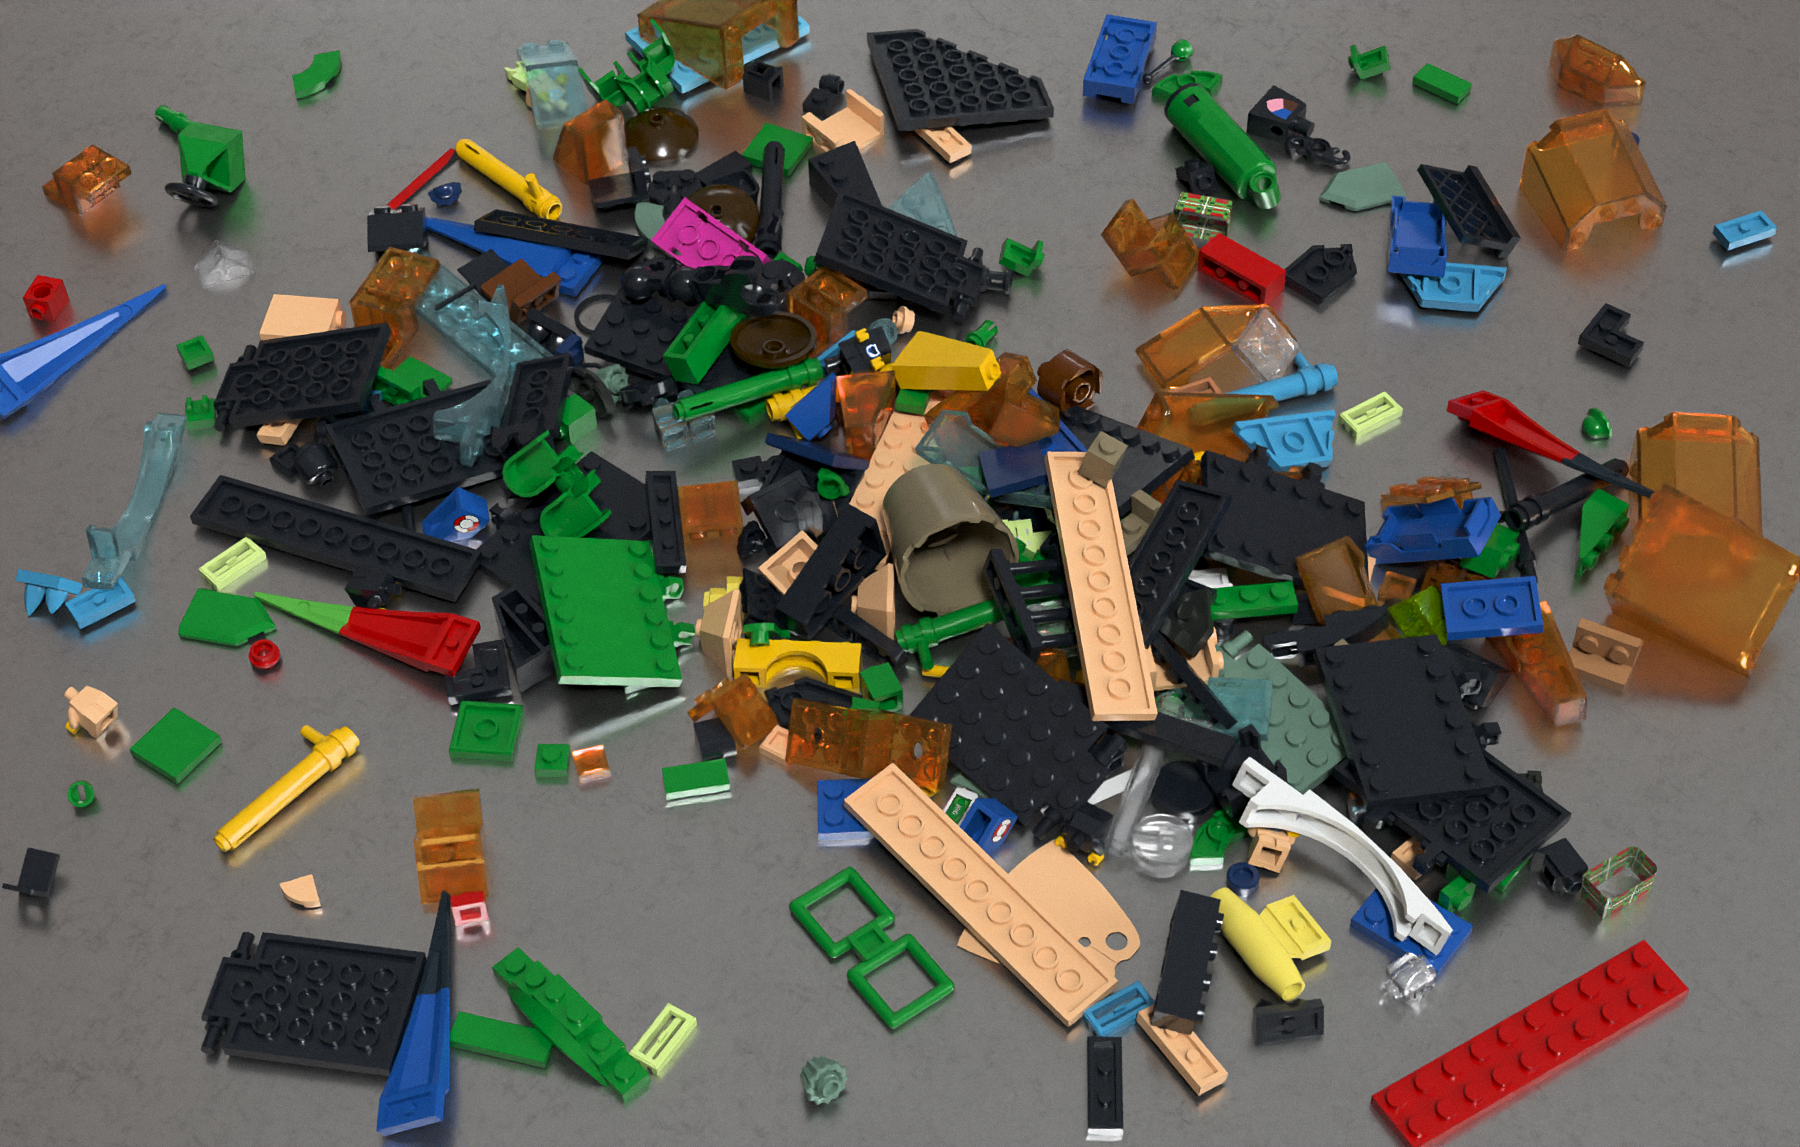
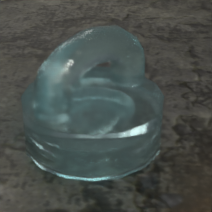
[869,318,898,345]

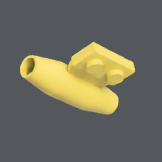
[1210,887,1332,1001]

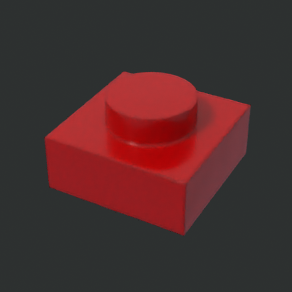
[450,891,489,926]

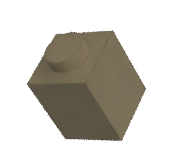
[1079,431,1128,488]

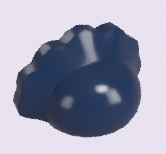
[428,182,462,206]

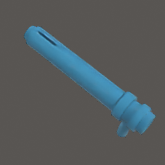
[1186,352,1338,424]

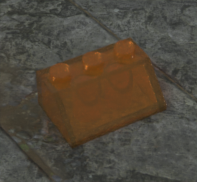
[989,384,1060,447]

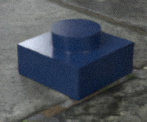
[555,333,584,366]

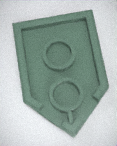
[1319,162,1405,212]

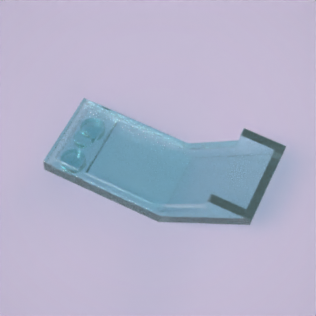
[516,39,590,130]
[915,409,1053,509]

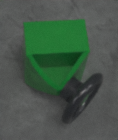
[165,121,246,208]

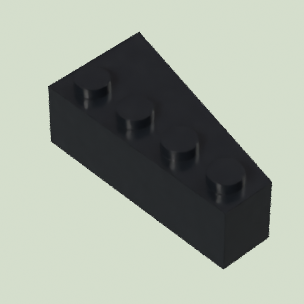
[808,141,882,210]
[775,503,887,641]
[1150,890,1224,1035]

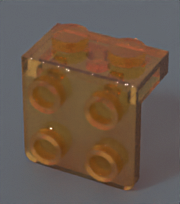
[687,673,779,749]

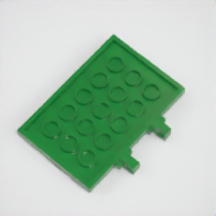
[529,535,696,687]

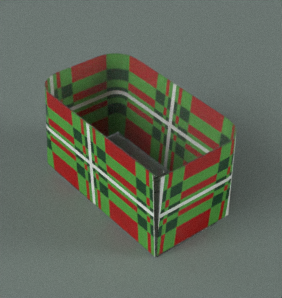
[1172,192,1233,240]
[1580,846,1657,919]

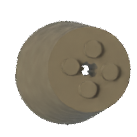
[882,464,1019,616]

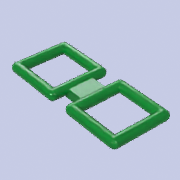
[789,867,955,1029]

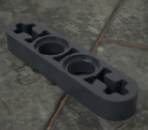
[824,605,909,673]

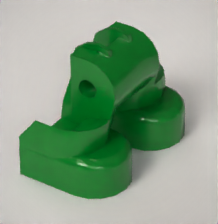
[577,18,675,114]
[502,430,612,538]

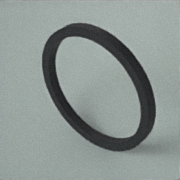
[574,294,615,335]

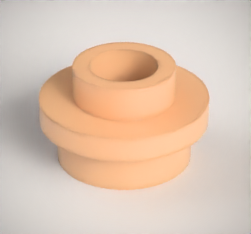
[892,306,915,335]

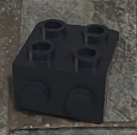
[588,146,651,209]

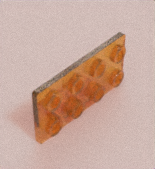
[1381,475,1482,509]

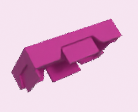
[651,197,771,268]

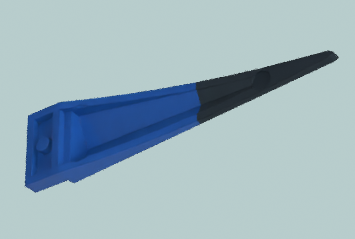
[376,890,450,1136]

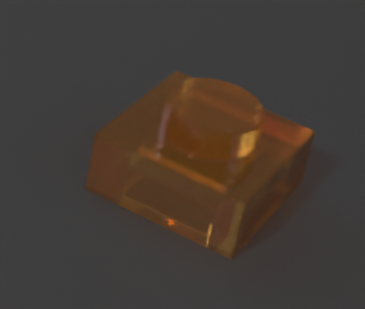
[1377,571,1417,609]
[572,744,611,784]

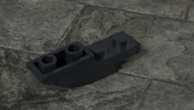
[1263,605,1389,668]

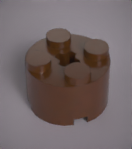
[1037,349,1103,414]

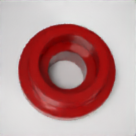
[248,639,280,669]

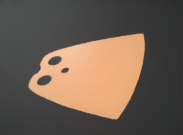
[957,839,1140,976]

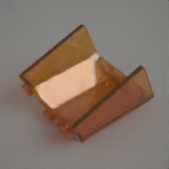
[1519,108,1667,251]
[1627,412,1763,559]

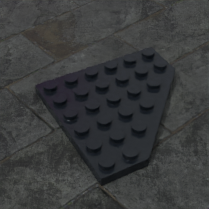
[867,29,1054,131]

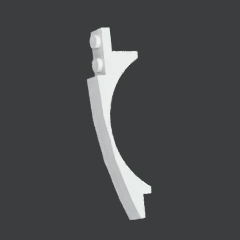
[1232,757,1453,956]

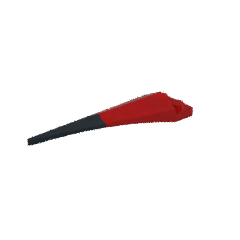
[1446,390,1660,502]

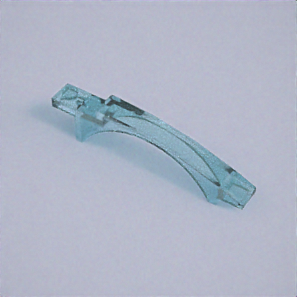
[433,284,512,466]
[82,413,187,590]

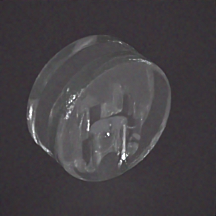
[1131,814,1193,878]

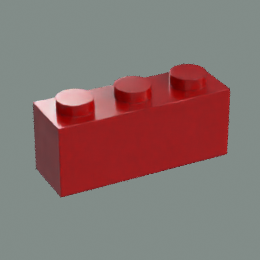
[1197,233,1286,308]

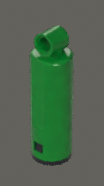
[1164,83,1281,209]

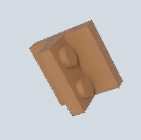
[1562,618,1644,693]

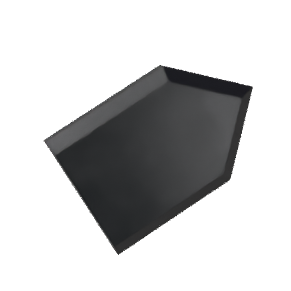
[1285,244,1357,305]
[764,677,863,745]

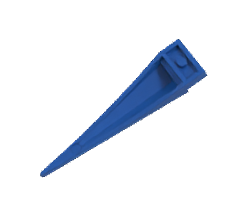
[426,216,603,297]
[0,284,166,420]

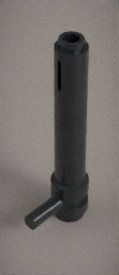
[755,141,785,261]
[1498,458,1629,532]

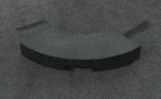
[568,367,618,419]

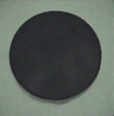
[1151,760,1215,823]

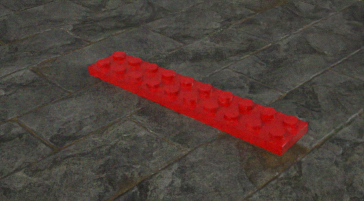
[1370,940,1689,1147]

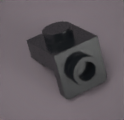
[1175,158,1218,196]

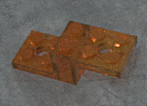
[349,247,440,369]
[785,698,952,789]

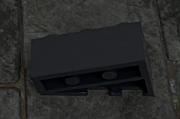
[492,583,556,693]

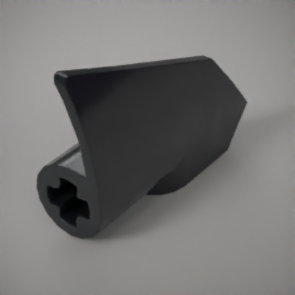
[797,485,838,542]

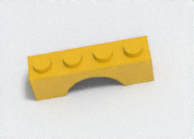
[733,638,862,692]

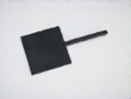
[435,249,508,311]

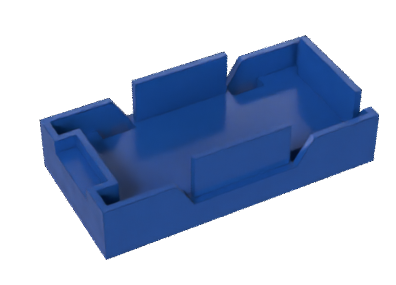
[1083,14,1157,104]
[1388,195,1447,277]
[1364,496,1501,564]

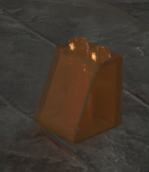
[553,99,628,186]
[836,370,896,461]

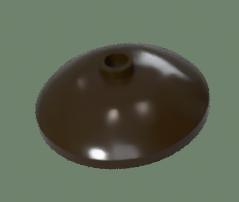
[620,107,699,165]
[687,184,759,249]
[730,311,817,369]

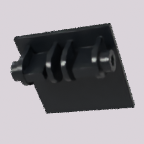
[739,568,798,636]

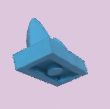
[15,569,82,616]

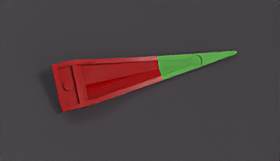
[254,592,481,677]

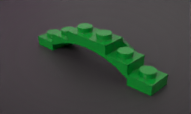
[492,947,650,1101]

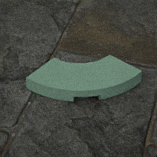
[635,201,666,251]

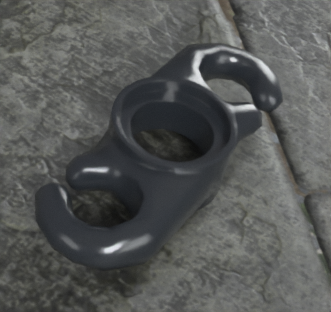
[1285,135,1351,167]

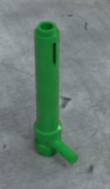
[672,357,823,422]
[894,580,1060,670]

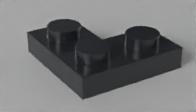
[1578,303,1644,367]
[445,639,512,705]

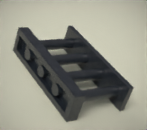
[982,543,1078,663]

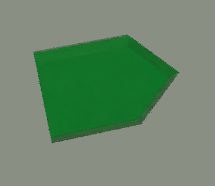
[178,588,276,647]

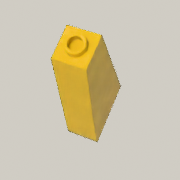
[891,331,1001,391]

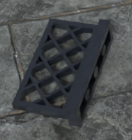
[1417,164,1521,259]

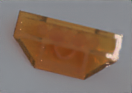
[1550,34,1646,108]

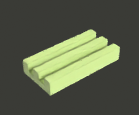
[1338,391,1403,439]
[198,537,267,591]
[629,1003,697,1076]

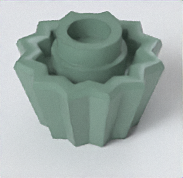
[595,364,629,403]
[800,1056,849,1105]

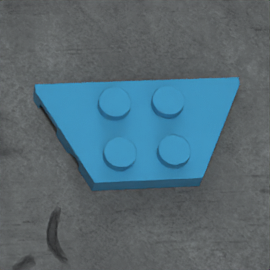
[1400,262,1506,312]
[1232,409,1335,473]

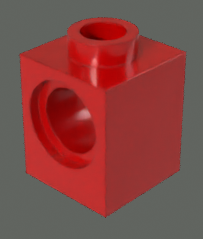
[22,275,69,322]

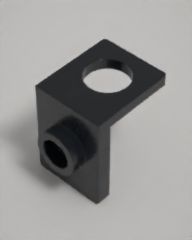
[2,848,60,898]

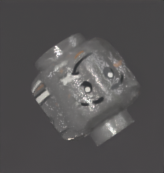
[1384,953,1437,1004]

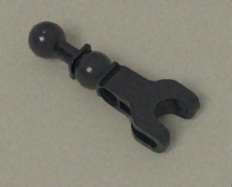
[621,255,780,317]

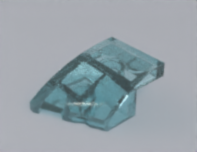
[888,171,958,237]

